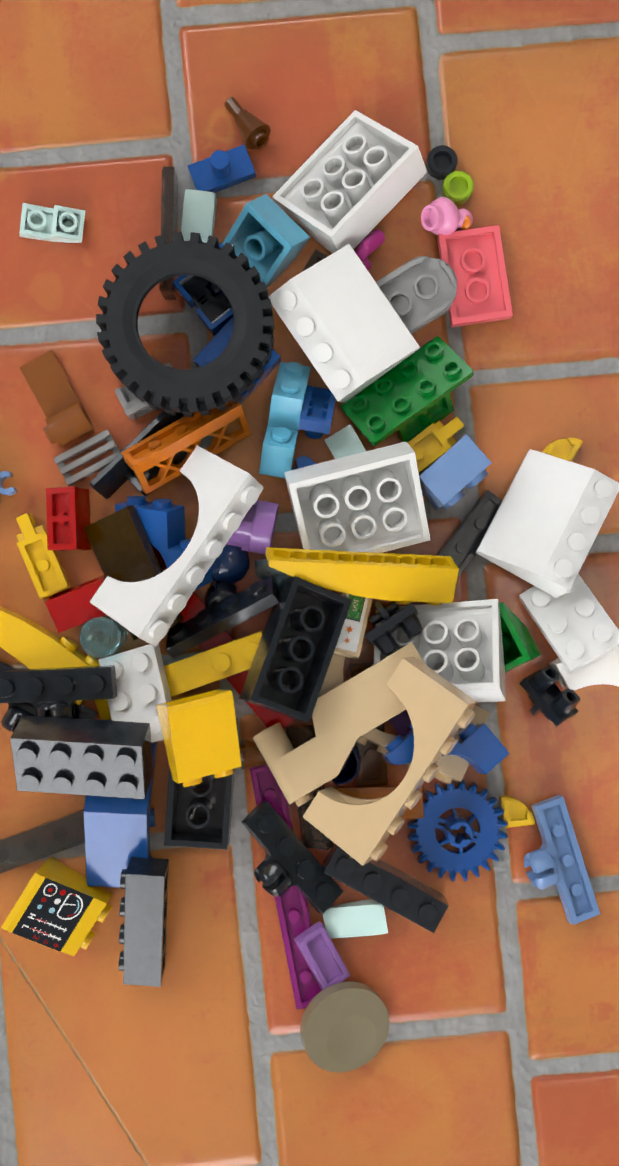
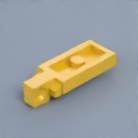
[408,416,464,473]
[16,513,72,600]

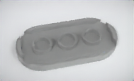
[376,256,457,334]

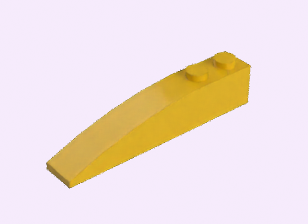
[265,547,459,606]
[0,606,100,705]
[94,630,264,720]

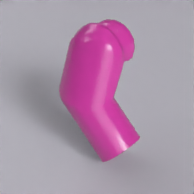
[355,229,385,270]

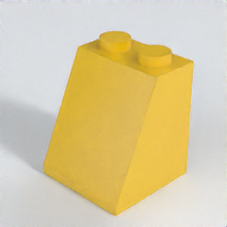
[156,689,242,787]

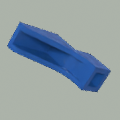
[115,496,212,590]
[383,723,510,774]

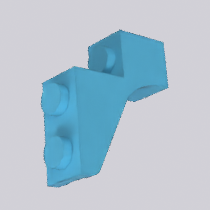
[259,362,311,478]

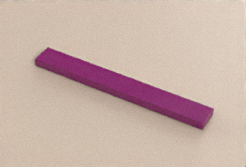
[249,765,322,1010]

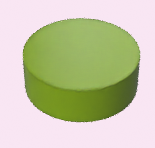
[442,171,474,205]

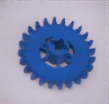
[407,779,508,881]

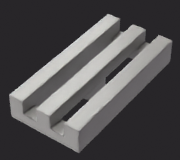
[53,430,120,486]

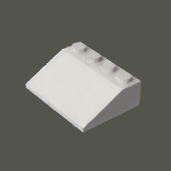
[272,110,427,253]
[268,244,420,403]
[284,441,431,553]
[475,449,619,598]
[374,599,506,703]

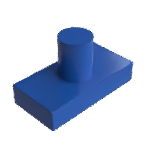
[188,144,256,193]
[298,385,336,439]

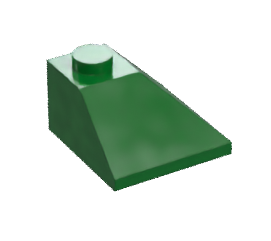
[499,602,541,673]

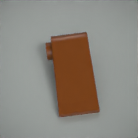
[20,350,94,446]

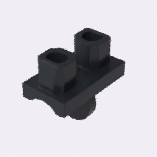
[365,601,423,656]
[519,666,580,727]

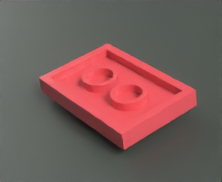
[437,225,513,328]

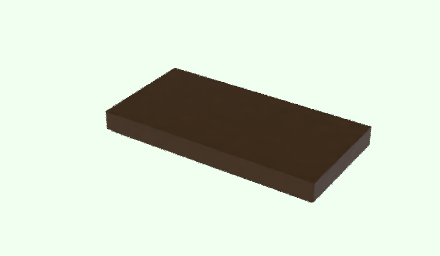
[84,505,184,641]

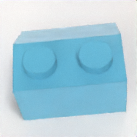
[222,194,310,288]

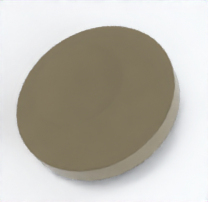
[300,981,389,1072]

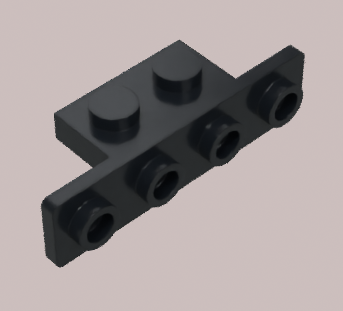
[90,410,187,499]

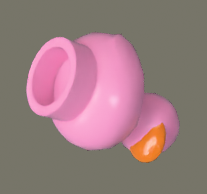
[421,197,473,236]

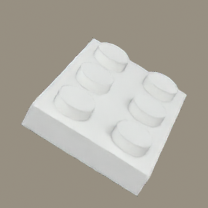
[519,574,619,674]
[99,644,172,743]

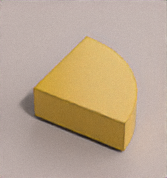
[541,438,583,462]
[499,795,535,828]

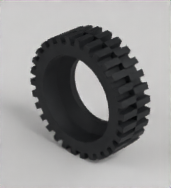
[96,232,274,417]

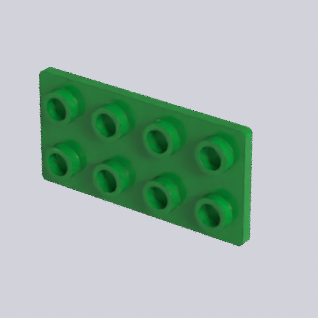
[340,336,474,446]

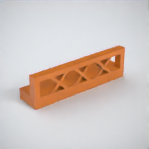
[121,400,251,495]

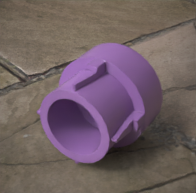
[227,500,279,555]

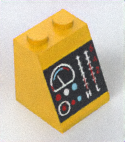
[1,856,113,957]

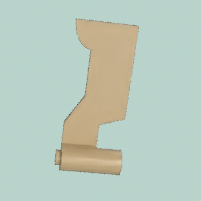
[253,642,426,807]

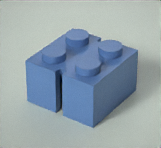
[419,434,492,510]

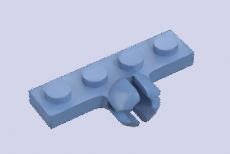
[523,795,600,925]

